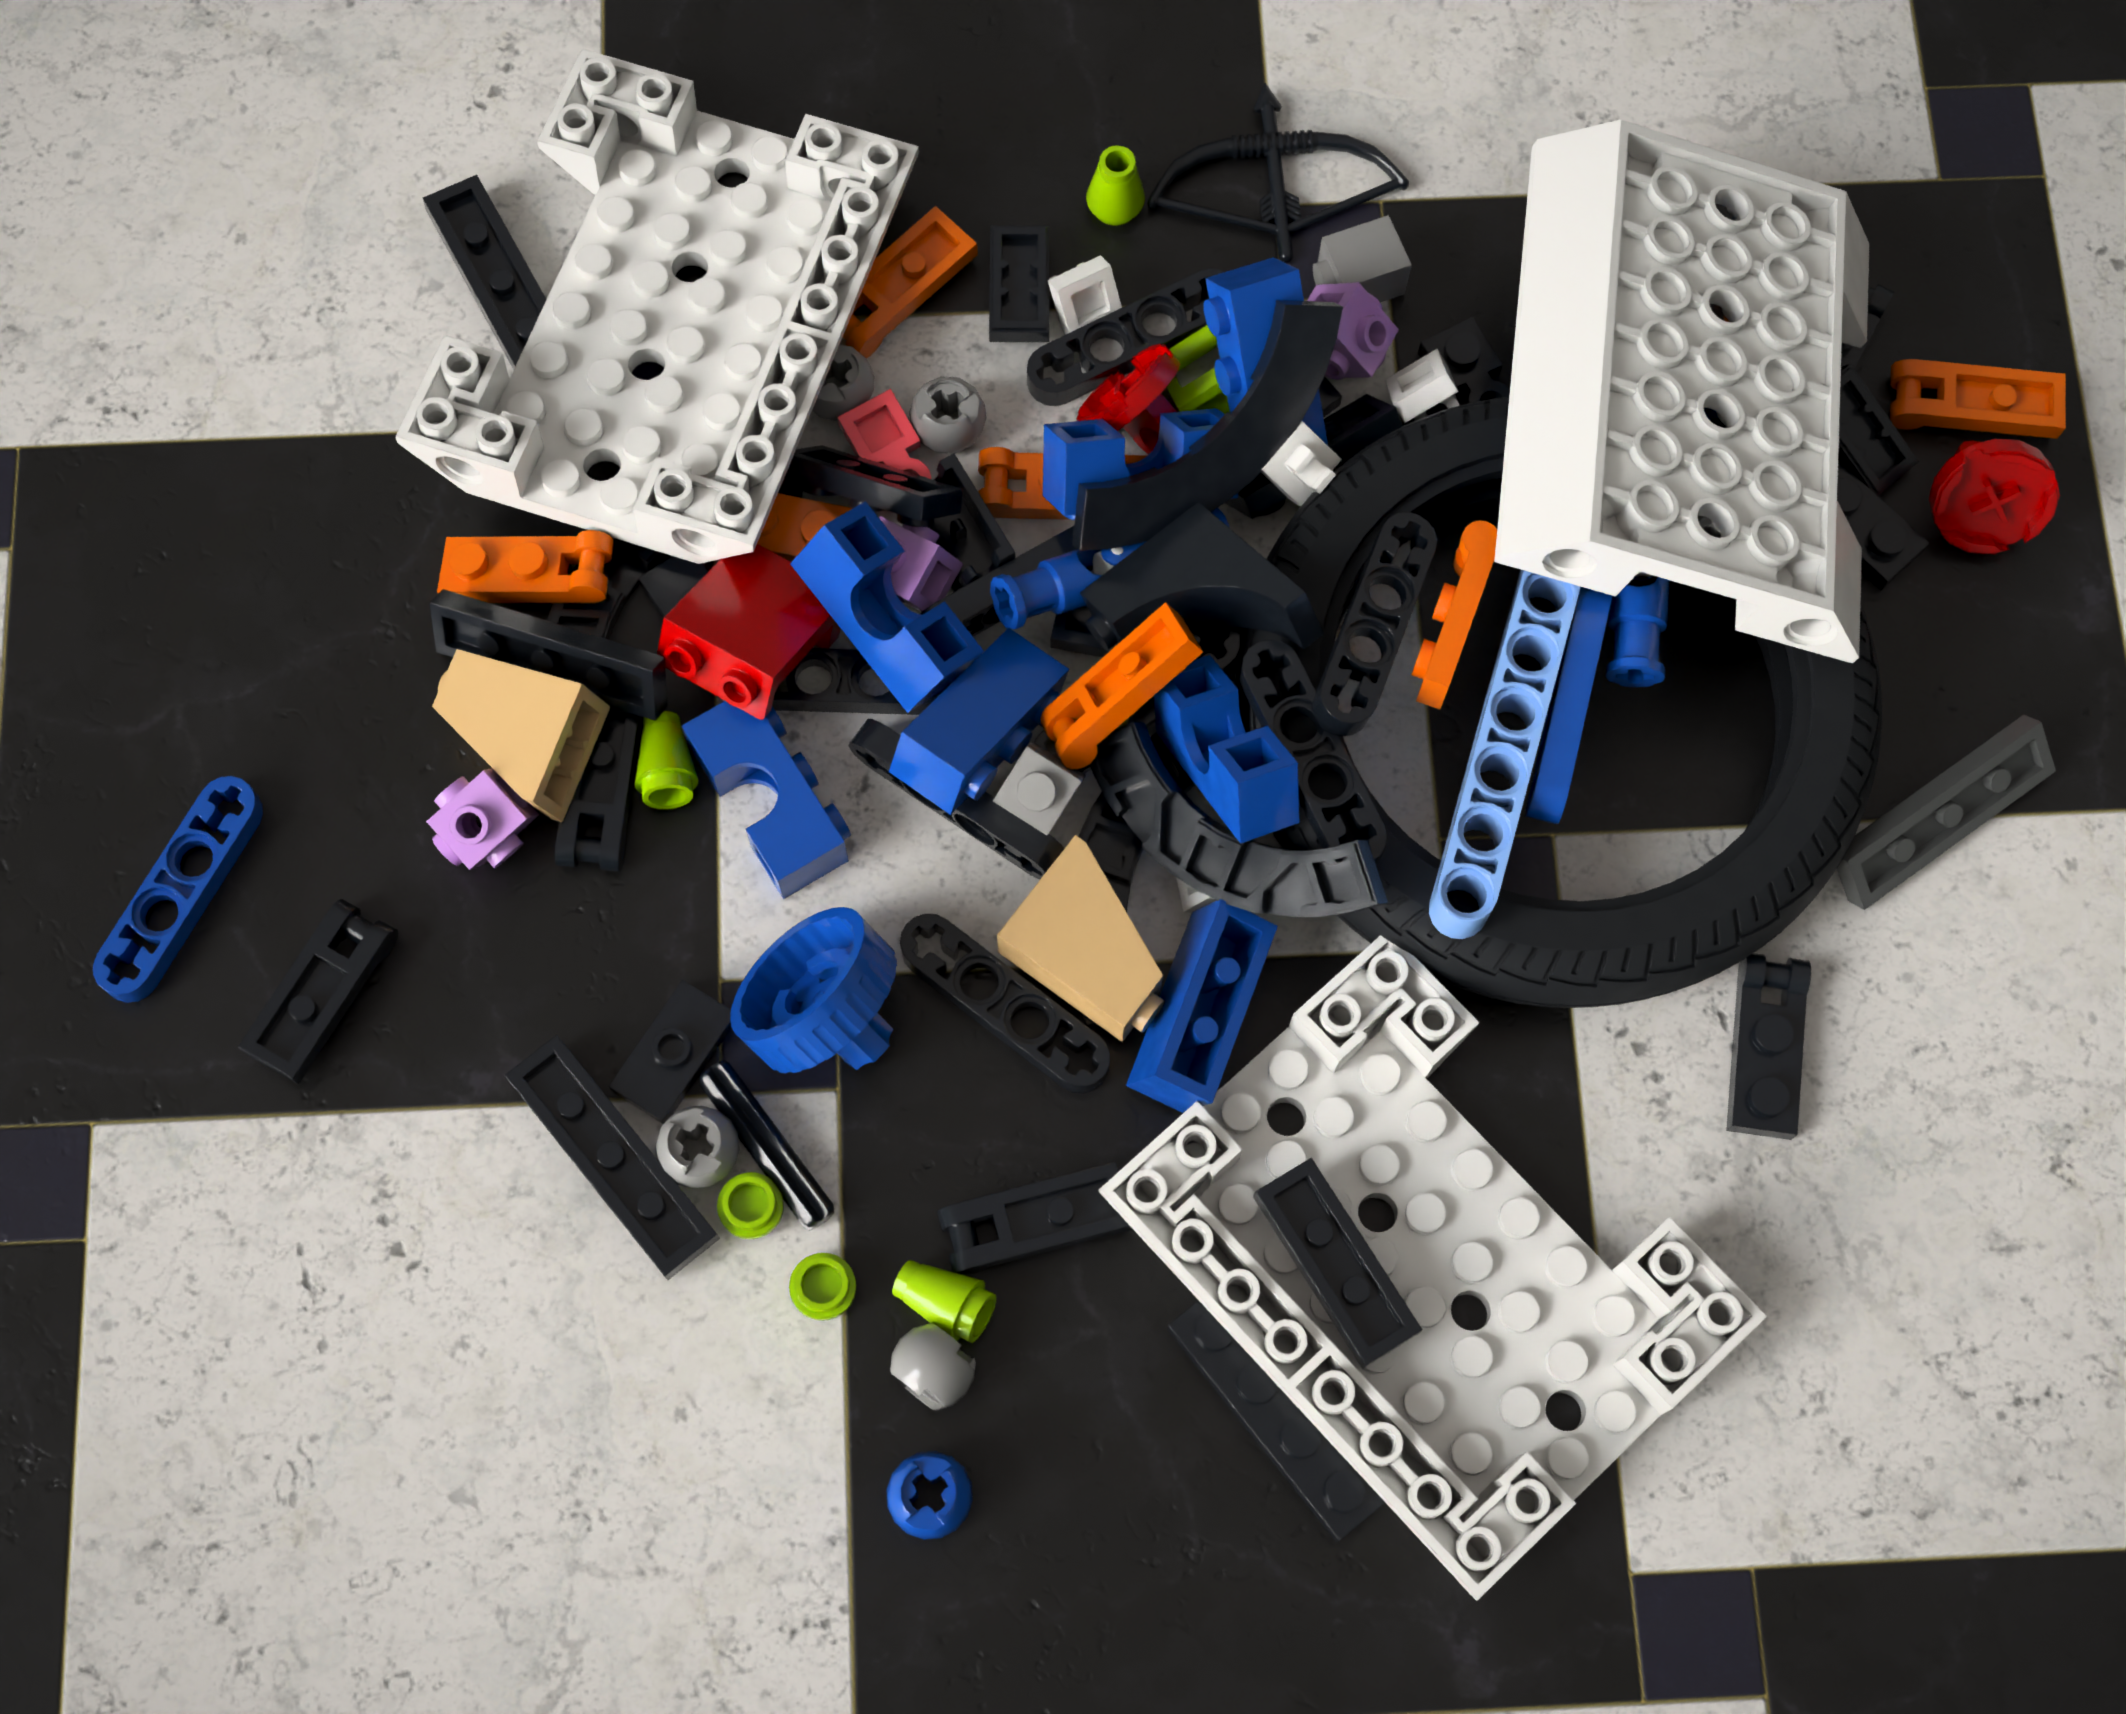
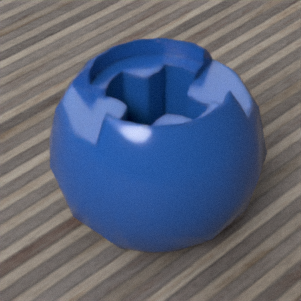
[886,1451,973,1540]

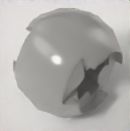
[812,344,875,421]
[909,376,987,454]
[656,1106,740,1189]
[890,1323,976,1411]

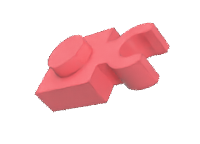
[837,389,932,479]

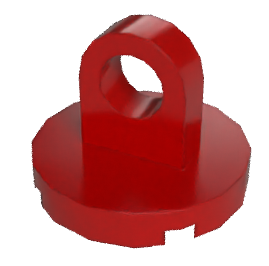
[1076,344,1181,455]
[1929,439,2060,554]

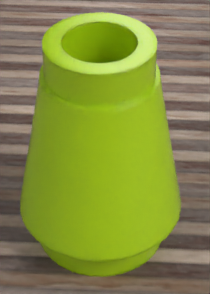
[1086,145,1145,226]
[635,711,698,809]
[892,1259,996,1343]

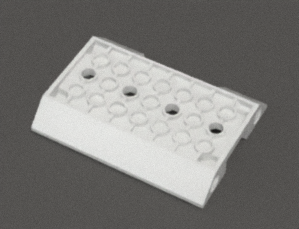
[396,49,919,564]
[1494,120,1869,664]
[1099,935,1767,1600]

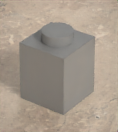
[1312,215,1412,302]
[993,742,1086,835]

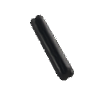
[699,1060,834,1231]

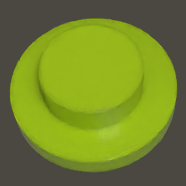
[717,1172,784,1239]
[789,1253,856,1321]

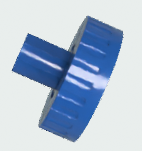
[730,907,897,1074]

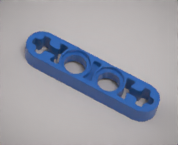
[1525,587,1612,825]
[93,776,263,1003]

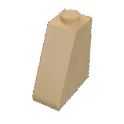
[432,649,610,822]
[997,835,1165,1042]

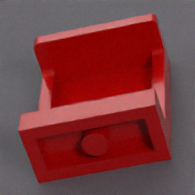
[657,544,841,720]

